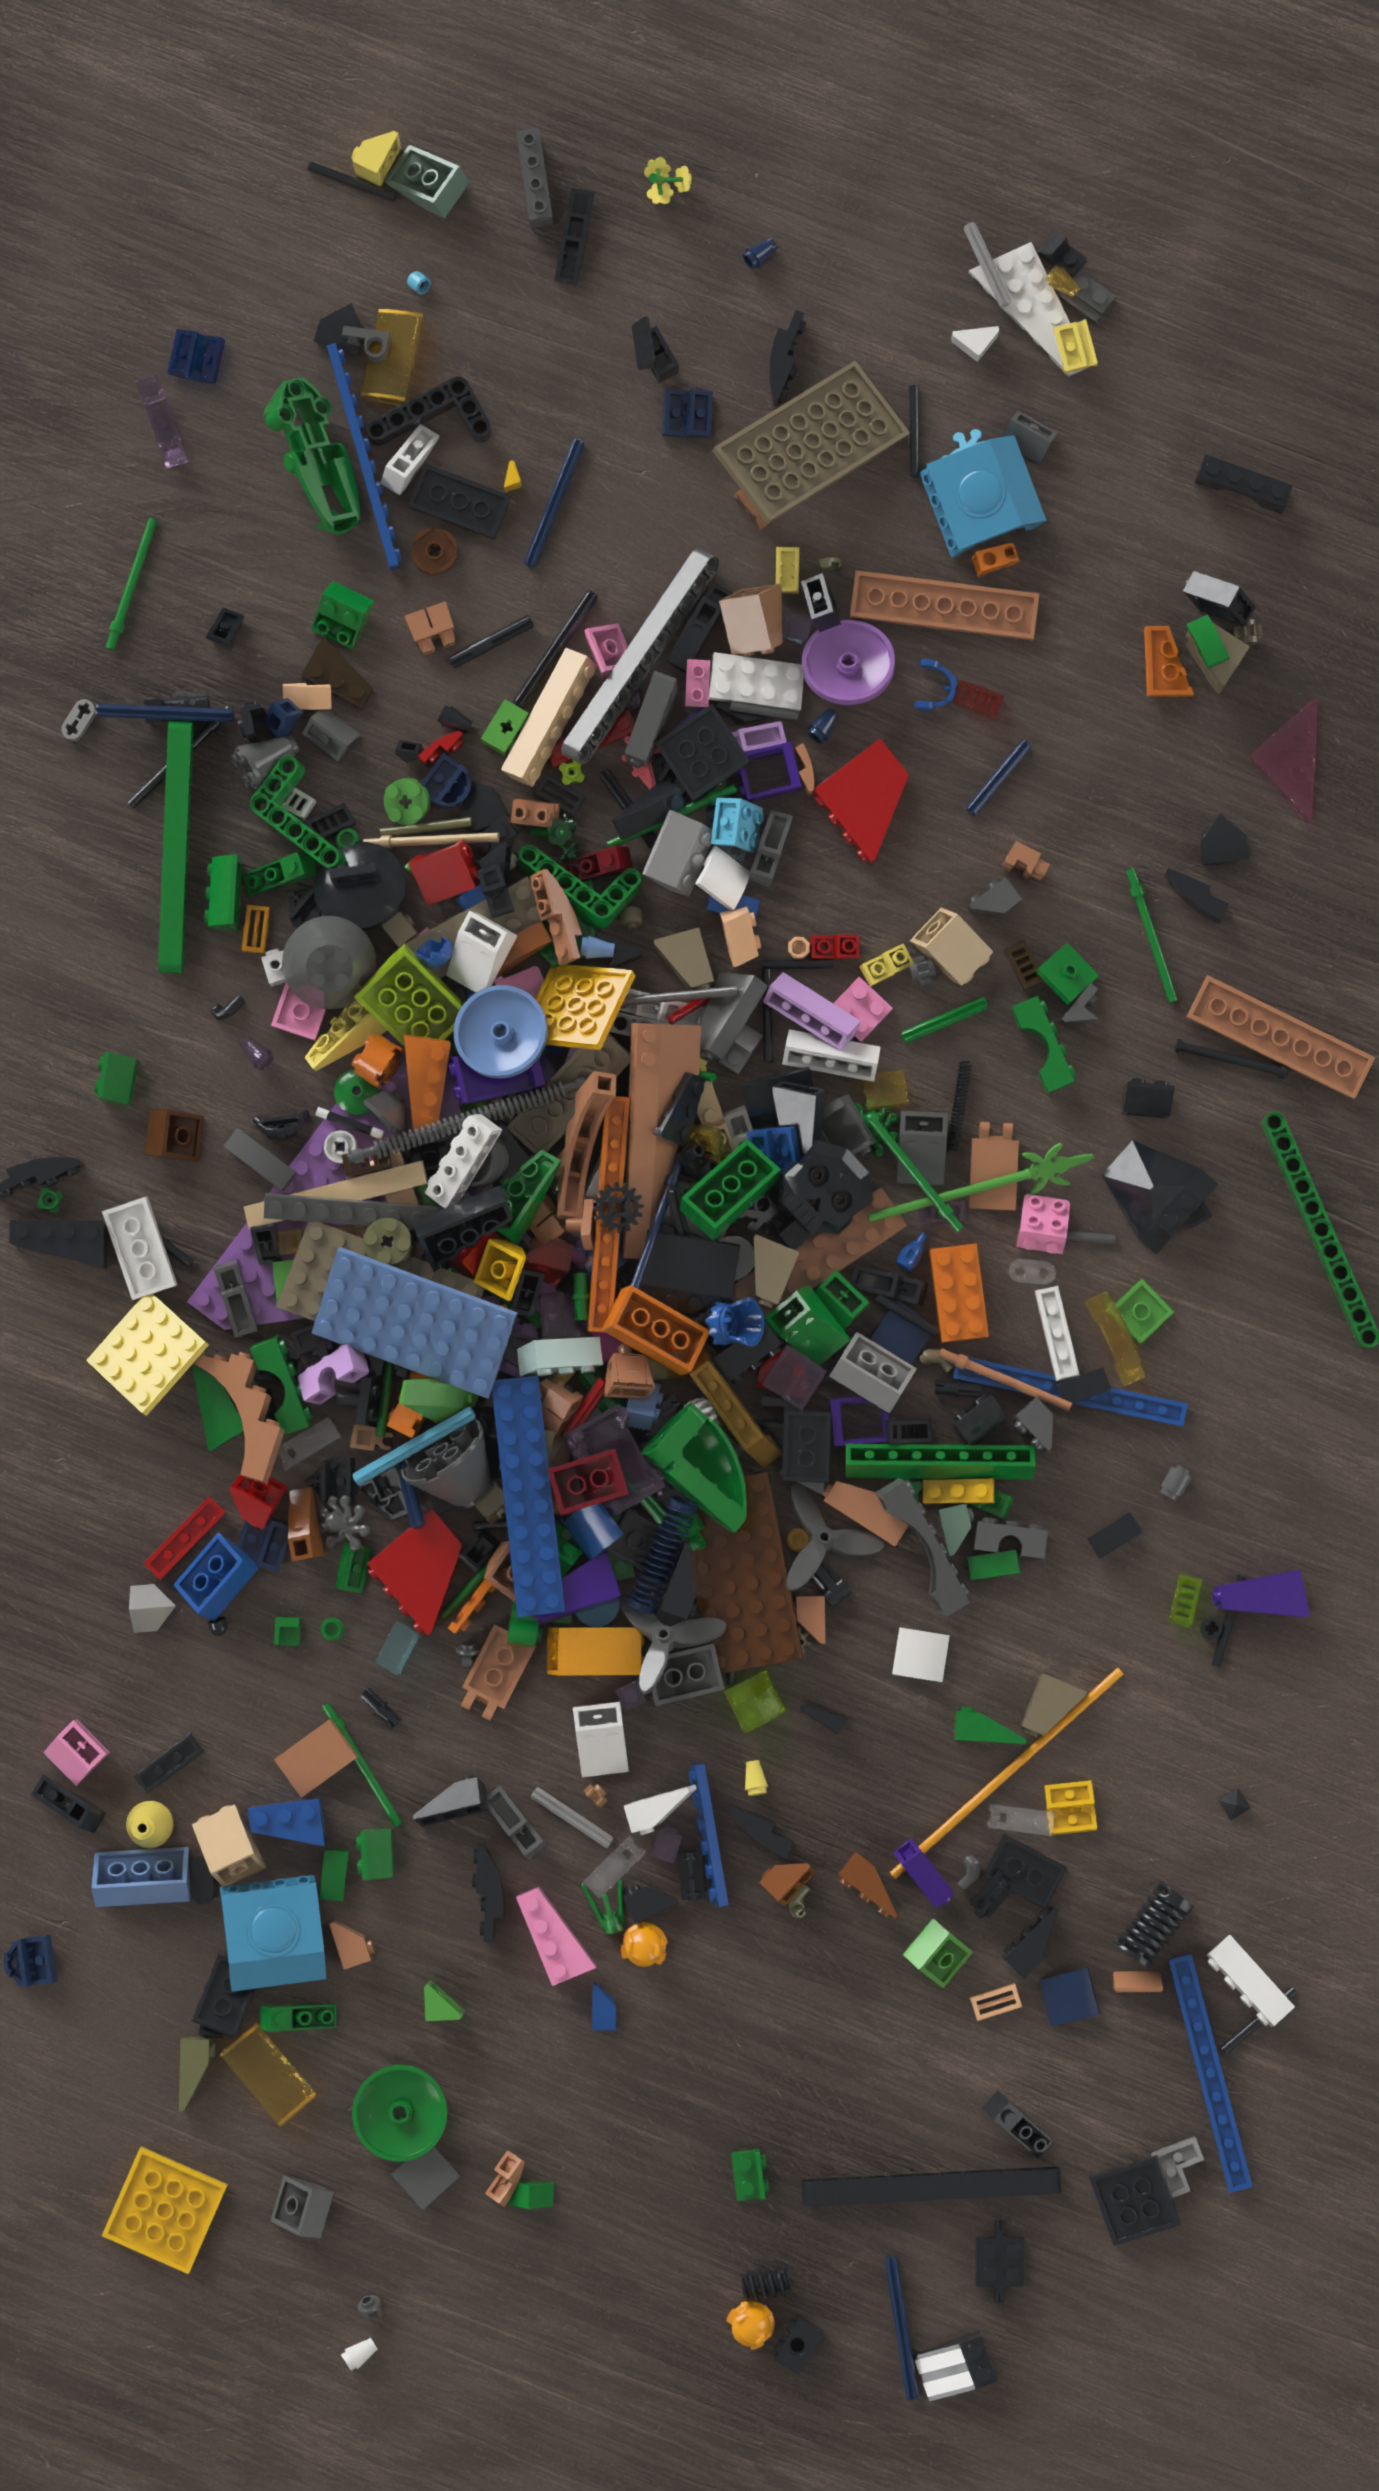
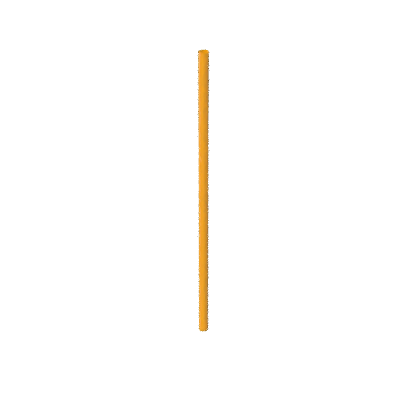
[890,1667,1124,1879]

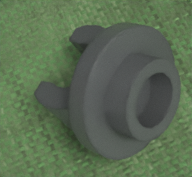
[456,1641,479,1667]
[357,2295,382,2322]

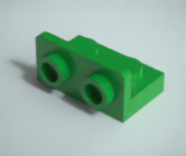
[731,2149,770,2201]

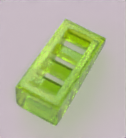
[1168,1574,1202,1628]

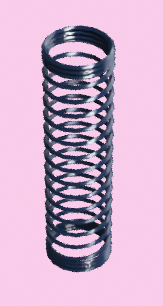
[628,1496,698,1614]

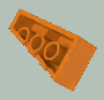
[403,1034,451,1132]
[387,1371,431,1439]

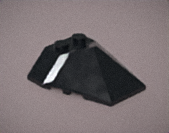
[1101,1140,1218,1254]

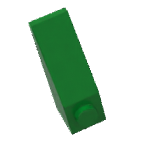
[954,1706,1026,1744]

